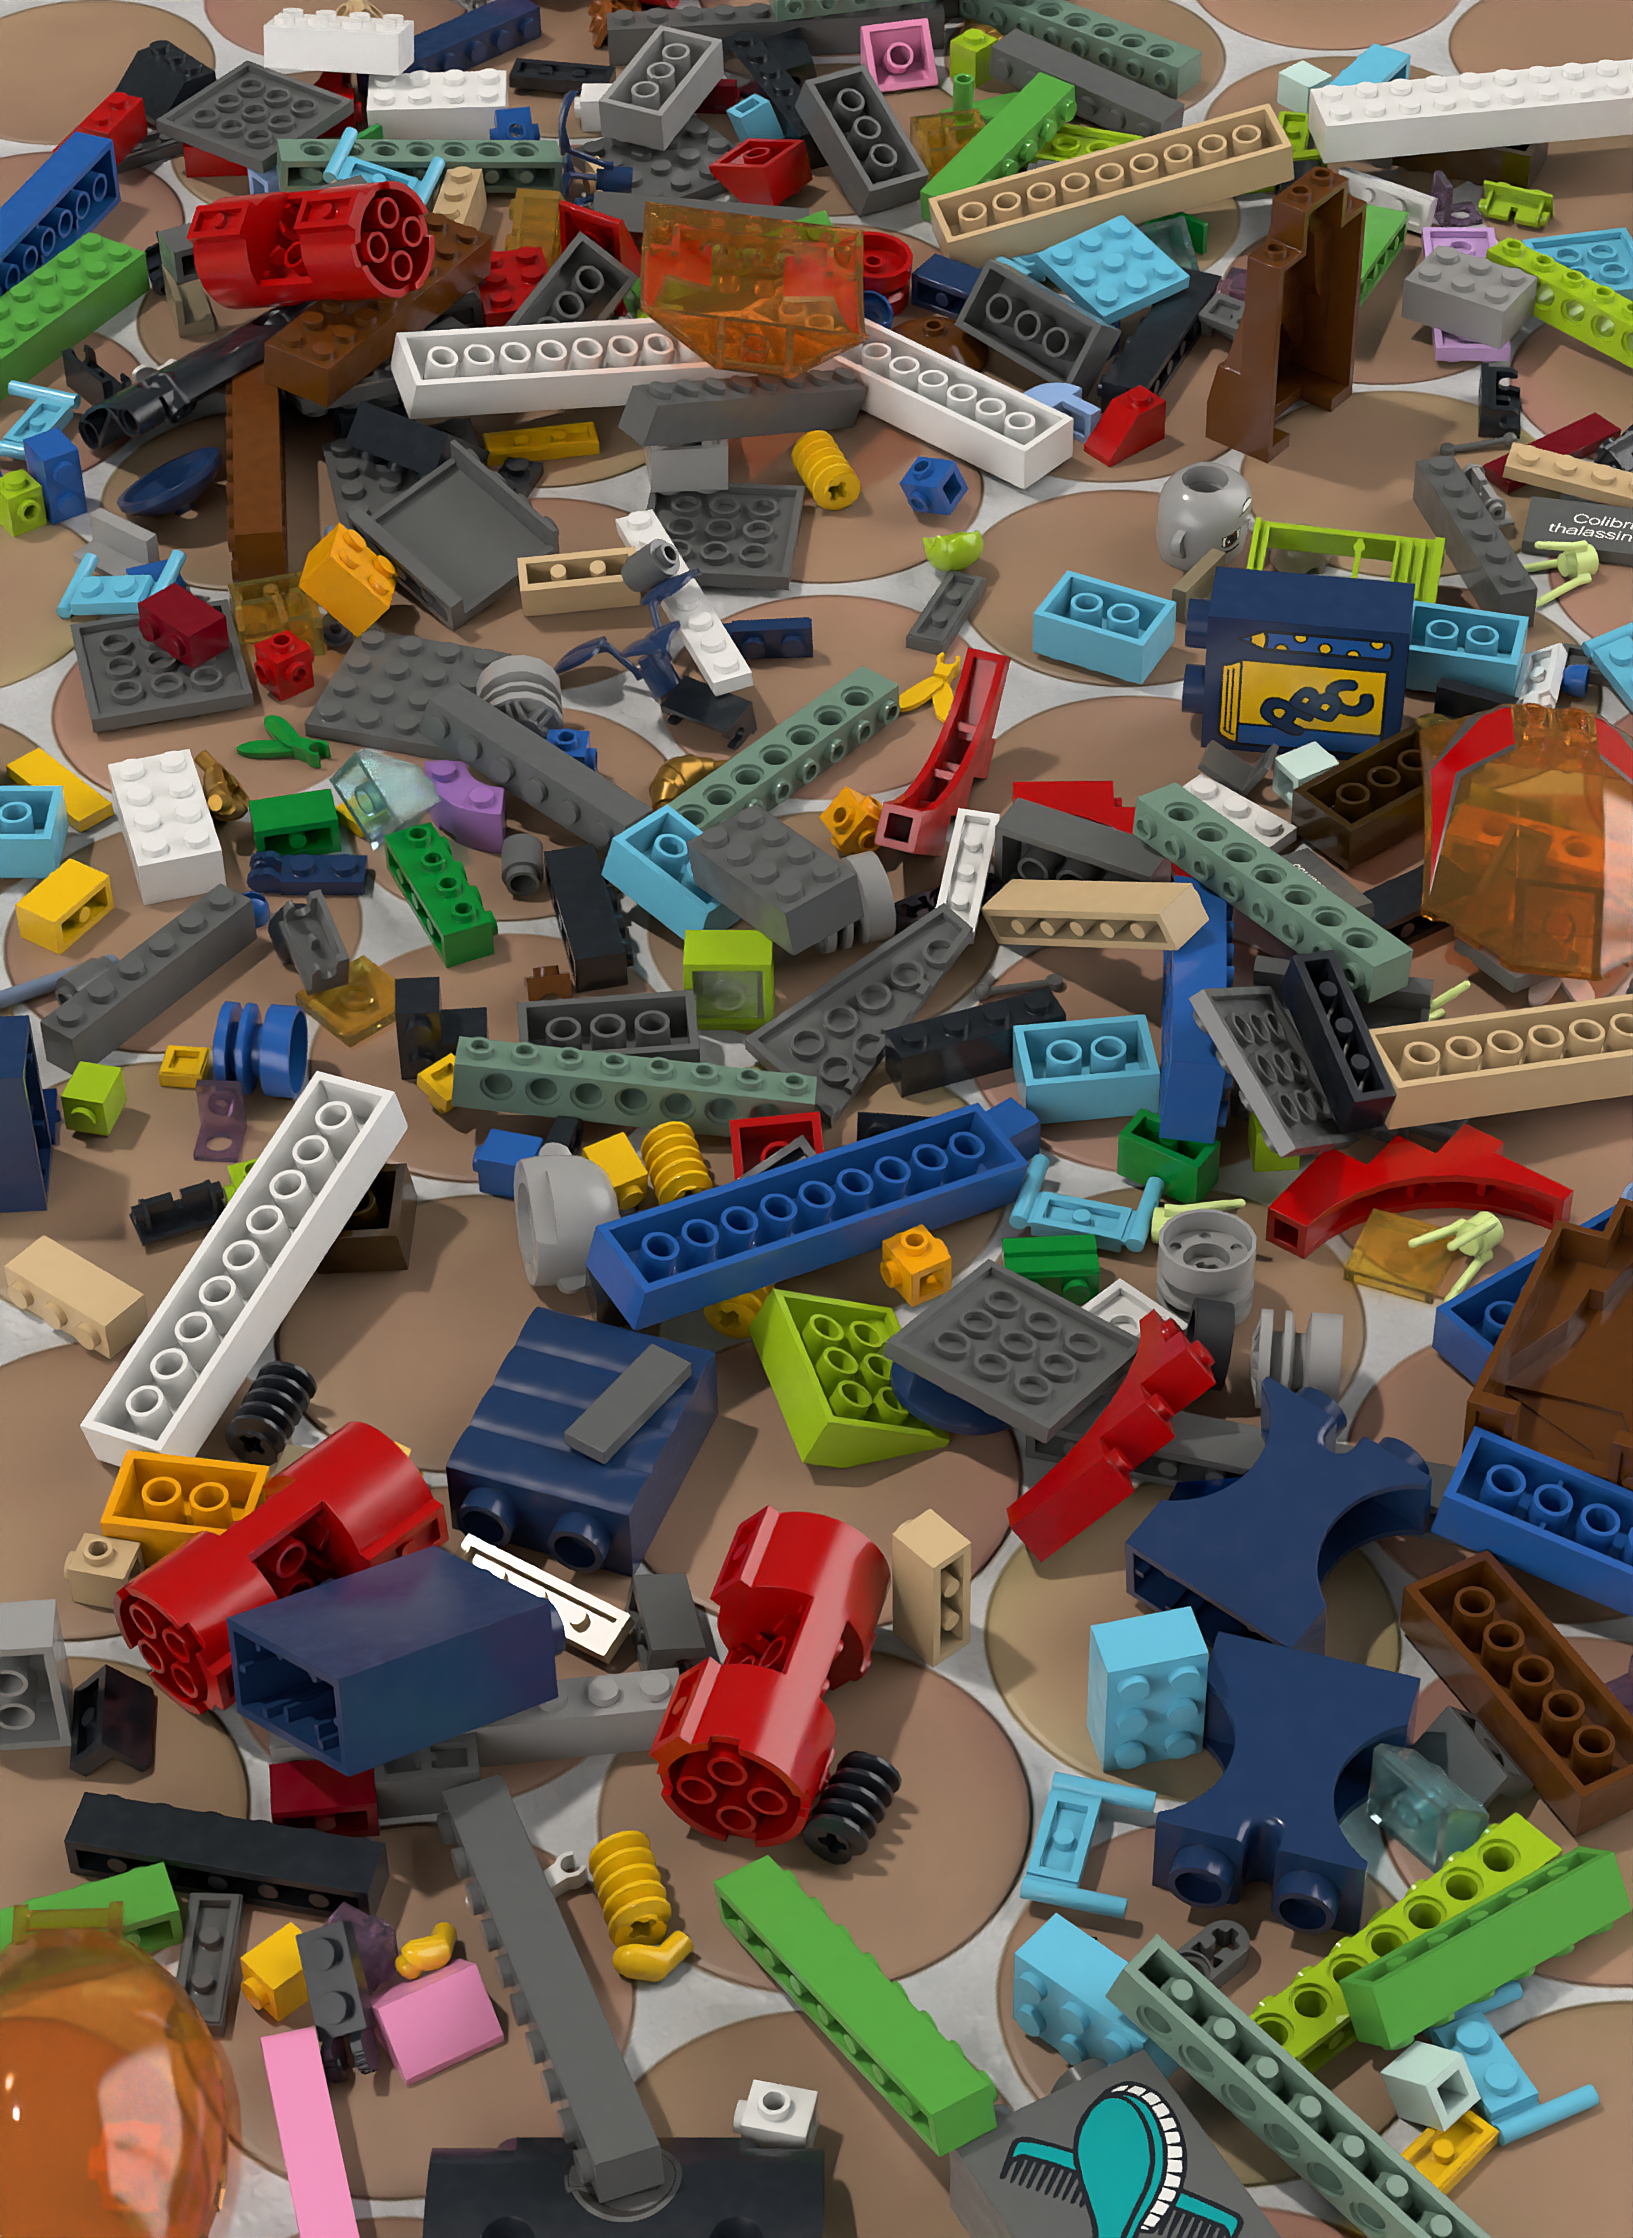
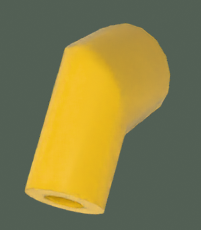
[395,1922,457,1979]
[612,1930,694,1982]

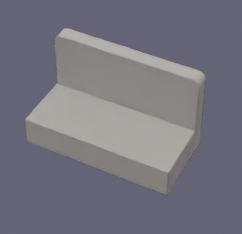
[73,508,160,576]

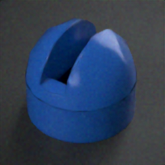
[1560,664,1590,698]
[242,891,270,928]

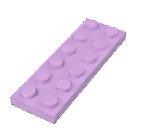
[1421,227,1511,363]

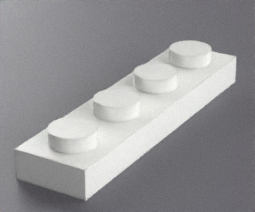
[936,808,1000,944]

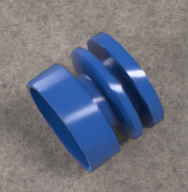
[212,1001,308,1098]

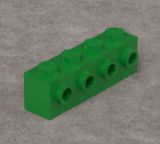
[384,822,498,968]

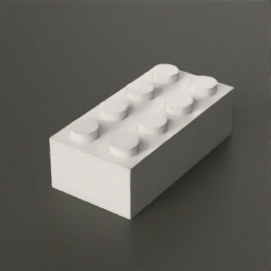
[263,8,414,76]
[367,68,509,140]
[108,749,227,905]

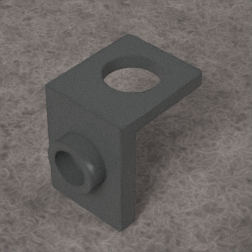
[1198,740,1279,797]

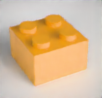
[298,522,398,638]

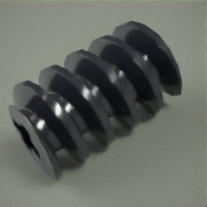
[225,1361,317,1466]
[802,1751,902,1865]

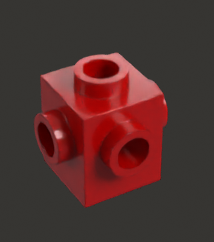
[254,629,315,702]

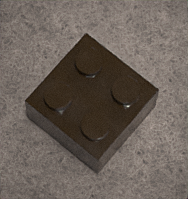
[316,1163,418,1274]

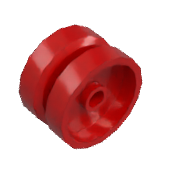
[834,231,913,316]

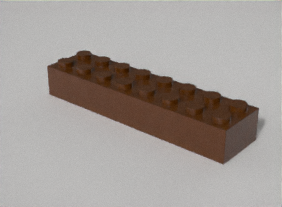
[264,212,492,408]
[225,361,289,599]

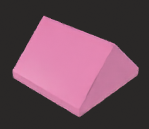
[860,18,939,93]
[370,1958,504,2086]

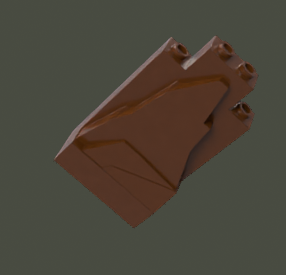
[1205,166,1367,464]
[1462,1198,1633,1492]

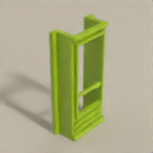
[1247,517,1445,604]

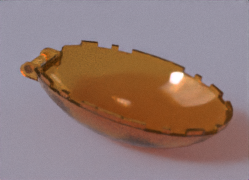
[0,1901,229,2238]

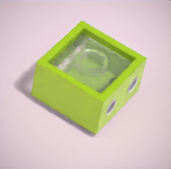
[683,930,775,1030]

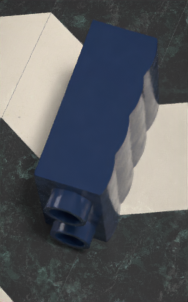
[446,1306,718,1577]

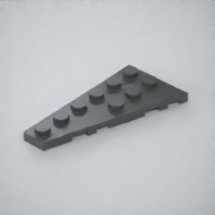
[745,903,973,1128]

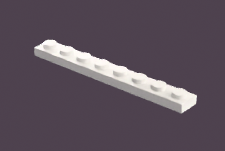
[615,509,754,697]

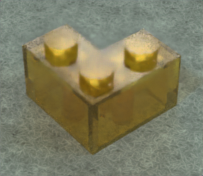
[910,108,986,187]
[505,188,566,270]
[228,571,325,657]

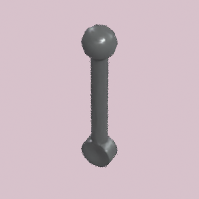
[1440,432,1517,456]
[975,974,1063,1001]

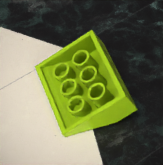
[748,1288,950,1469]

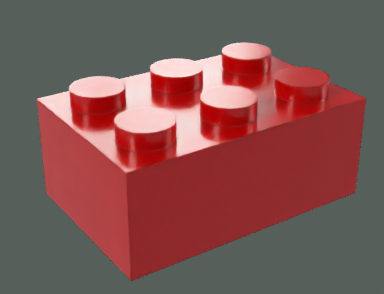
[473,246,548,328]

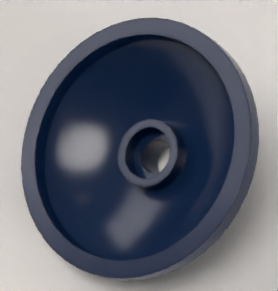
[117,447,222,517]
[890,1362,1012,1435]

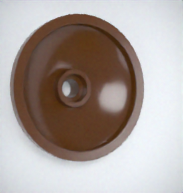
[891,316,989,373]

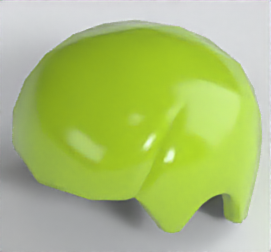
[922,530,984,572]

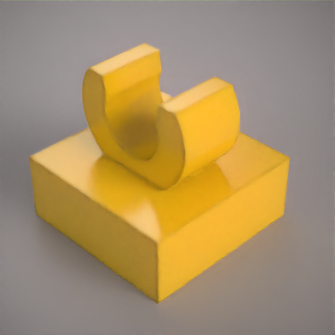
[417,1053,456,1114]

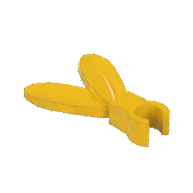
[899,652,960,724]

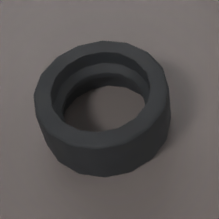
[1186,1298,1235,1391]

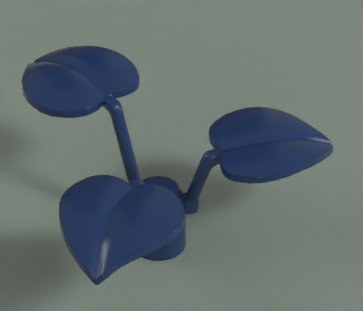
[559,90,633,207]
[553,568,702,698]

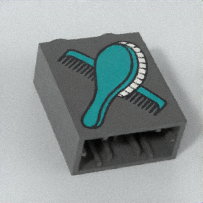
[950,2049,1281,2238]

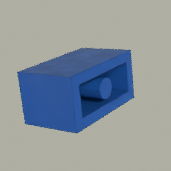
[23,427,88,525]

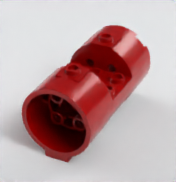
[186,181,435,310]
[113,1421,449,1715]
[648,1505,891,1847]

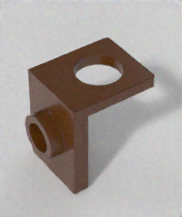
[524,965,573,1001]

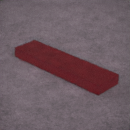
[1483,412,1621,494]

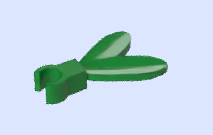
[236,715,331,768]

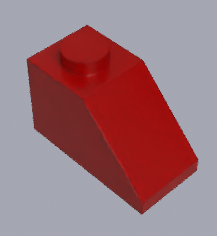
[1084,385,1166,468]

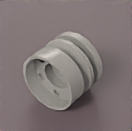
[476,655,564,740]
[813,851,896,955]
[1155,1209,1257,1327]
[1249,1309,1344,1408]

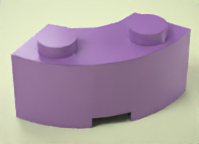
[424,760,507,853]

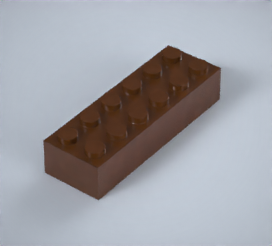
[1399,1550,1633,1837]

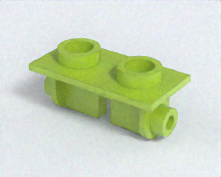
[1478,180,1554,229]

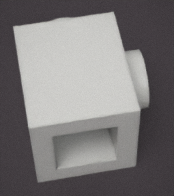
[733,2079,819,2148]

